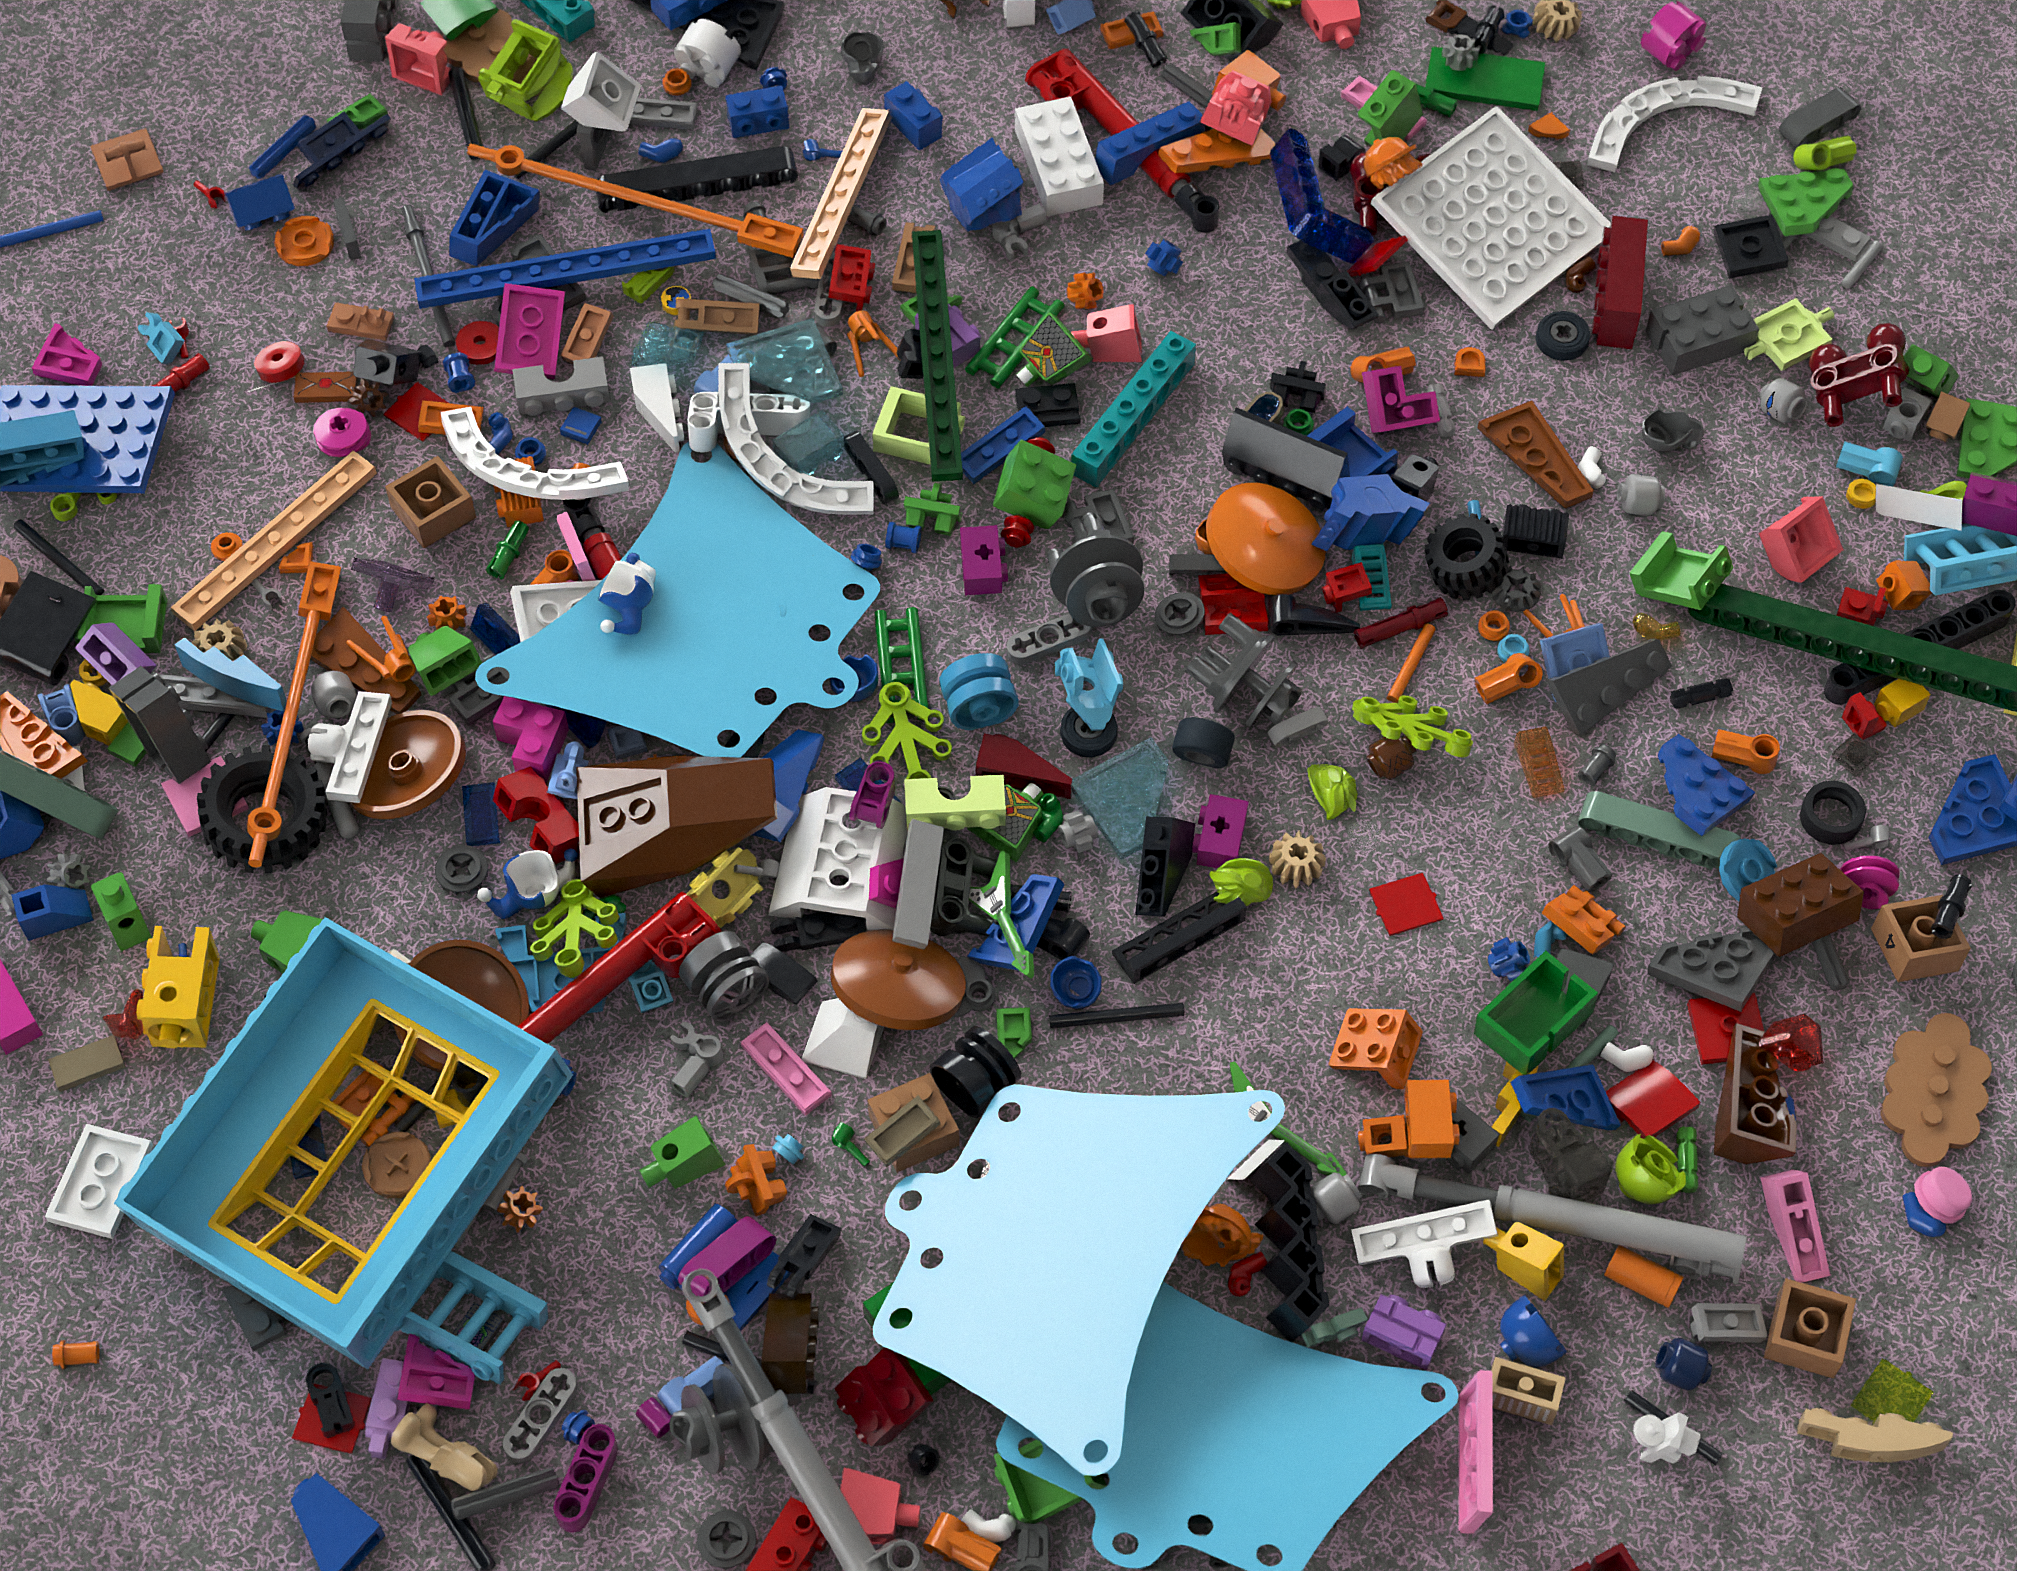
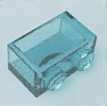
[772,410,845,475]

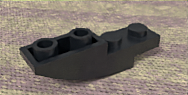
[1286,234,1379,330]

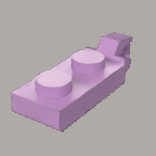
[365,1358,410,1459]

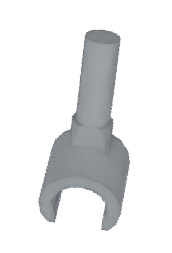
[251,578,283,611]
[1843,825,1889,851]
[734,859,780,883]

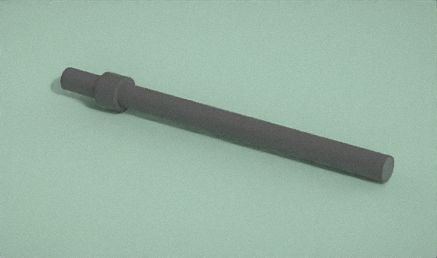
[401,205,455,347]

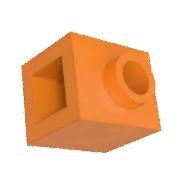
[1876,560,1932,610]

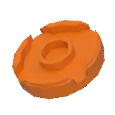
[274,216,334,266]

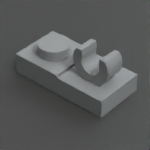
[1690,1303,1768,1342]

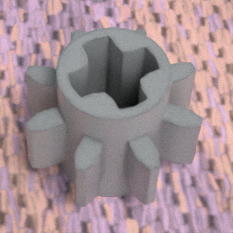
[1442,35,1479,71]
[1058,810,1098,853]
[47,853,90,889]

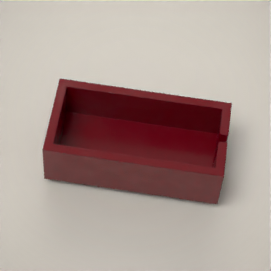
[1591,215,1648,349]

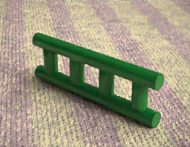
[965,286,1065,389]
[874,607,929,723]

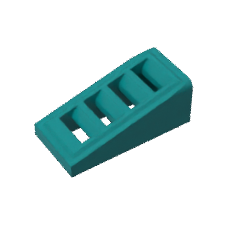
[1352,544,1392,611]

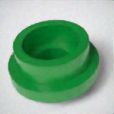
[1283,409,1314,436]

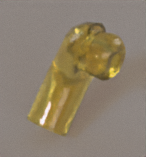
[1632,613,1680,641]

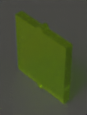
[1850,1358,1934,1424]

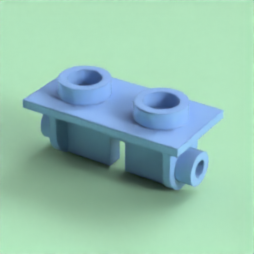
[547,741,589,799]

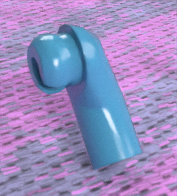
[1534,921,1567,957]

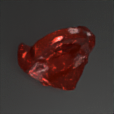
[103,989,143,1040]

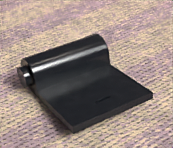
[0,571,97,686]

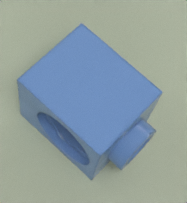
[1045,0,1096,35]

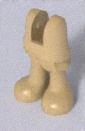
[391,1403,498,1491]

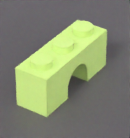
[904,775,1006,830]

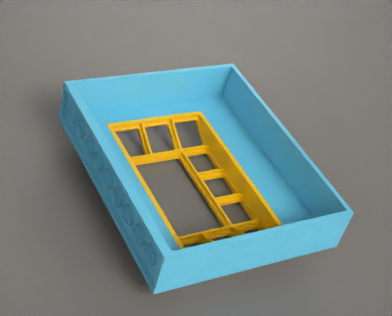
[114,917,573,1370]

